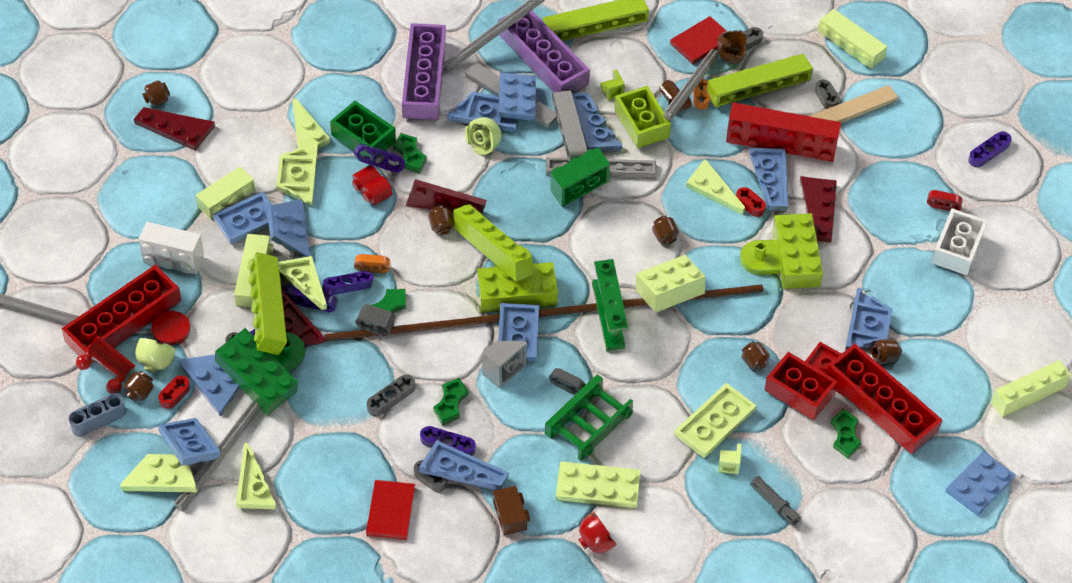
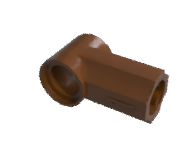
[659,80,692,114]

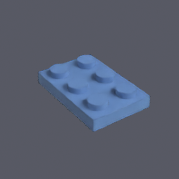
[498,72,536,121]
[213,192,272,244]
[498,303,539,361]
[159,418,221,466]
[945,451,1016,516]

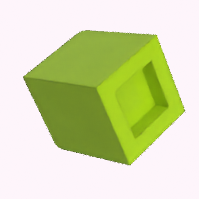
[600,69,625,100]

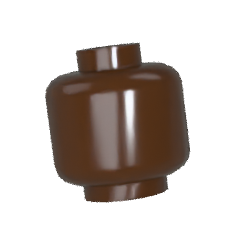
[142,80,170,107]
[428,206,455,235]
[652,215,680,245]
[871,339,902,365]
[741,341,770,370]
[124,371,154,401]

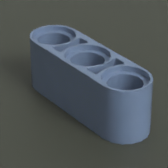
[68,393,126,436]

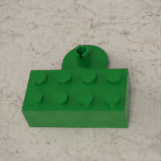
[214,328,305,416]

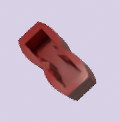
[352,165,393,206]

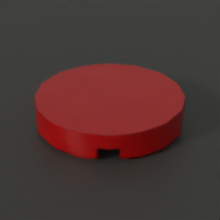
[151,311,191,346]

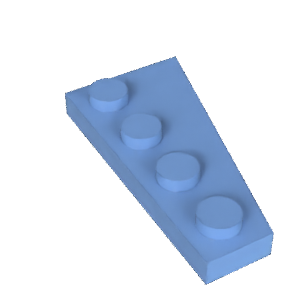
[572,93,623,151]
[748,148,788,211]
[418,441,509,490]

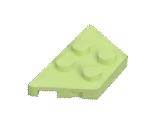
[276,142,318,206]
[120,454,197,492]

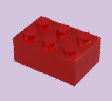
[764,352,838,420]

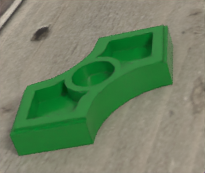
[393,133,427,174]
[372,289,406,313]
[433,378,468,426]
[830,408,862,459]

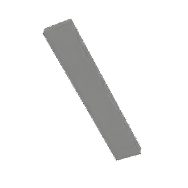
[465,62,557,129]
[546,157,656,179]

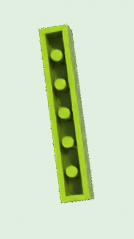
[542,0,649,41]
[706,53,813,107]
[454,204,532,282]
[247,252,287,355]

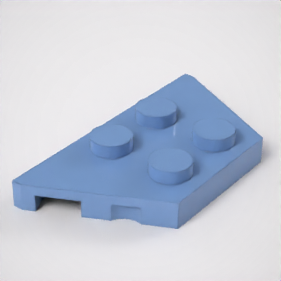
[447,92,516,133]
[267,199,310,258]
[845,287,893,351]
[178,355,240,416]

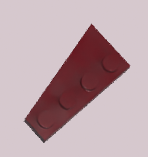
[134,107,215,151]
[799,176,837,243]
[406,179,487,214]

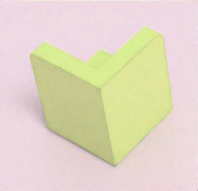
[718,444,741,474]

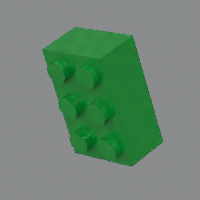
[330,100,396,160]
[550,147,610,207]

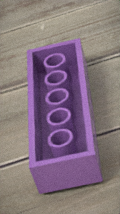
[498,11,590,93]
[402,23,446,120]

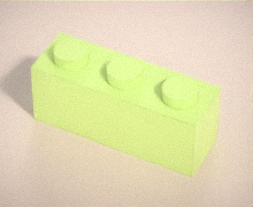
[195,167,255,219]

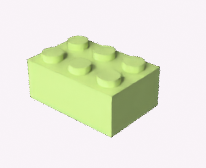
[636,255,705,313]

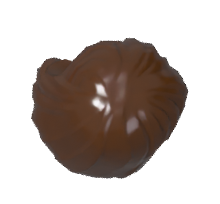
[717,30,748,64]

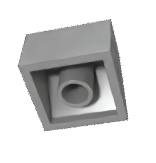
[482,341,527,388]

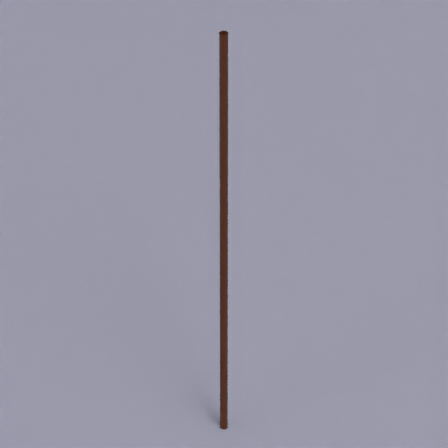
[325,284,763,342]

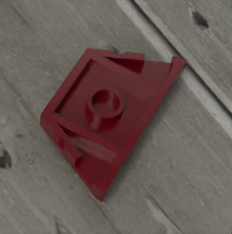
[281,289,326,347]

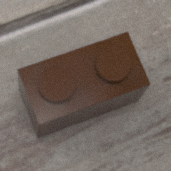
[492,486,530,536]

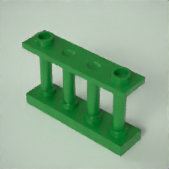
[592,259,628,351]
[544,374,633,461]

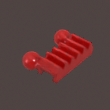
[75,336,136,394]

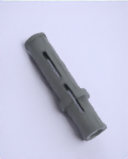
[750,476,801,526]

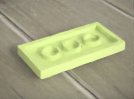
[674,383,757,458]
[556,461,640,509]

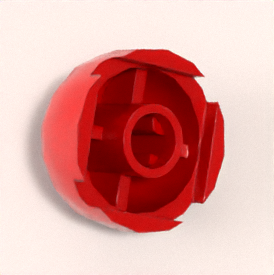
[578,512,617,554]

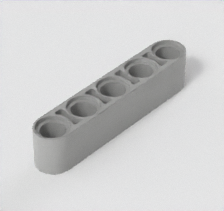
[552,90,587,162]

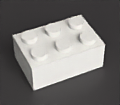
[931,209,988,275]
[138,222,204,275]

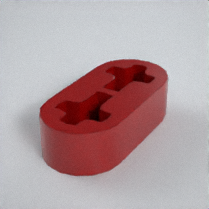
[736,187,766,217]
[927,190,963,211]
[158,376,190,409]

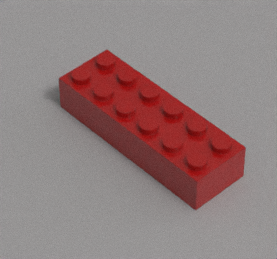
[726,103,841,162]
[61,265,181,363]
[825,343,943,455]

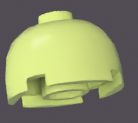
[465,117,502,155]
[135,338,176,373]

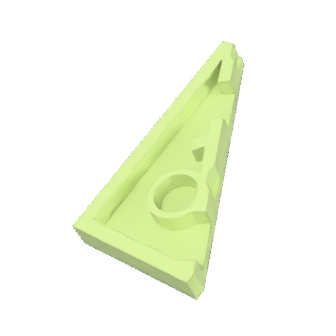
[292,99,330,149]
[686,159,745,214]
[278,256,327,310]
[236,443,276,510]

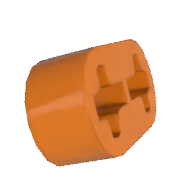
[693,79,710,109]
[354,254,391,273]

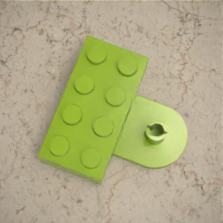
[740,213,823,289]
[477,245,558,313]

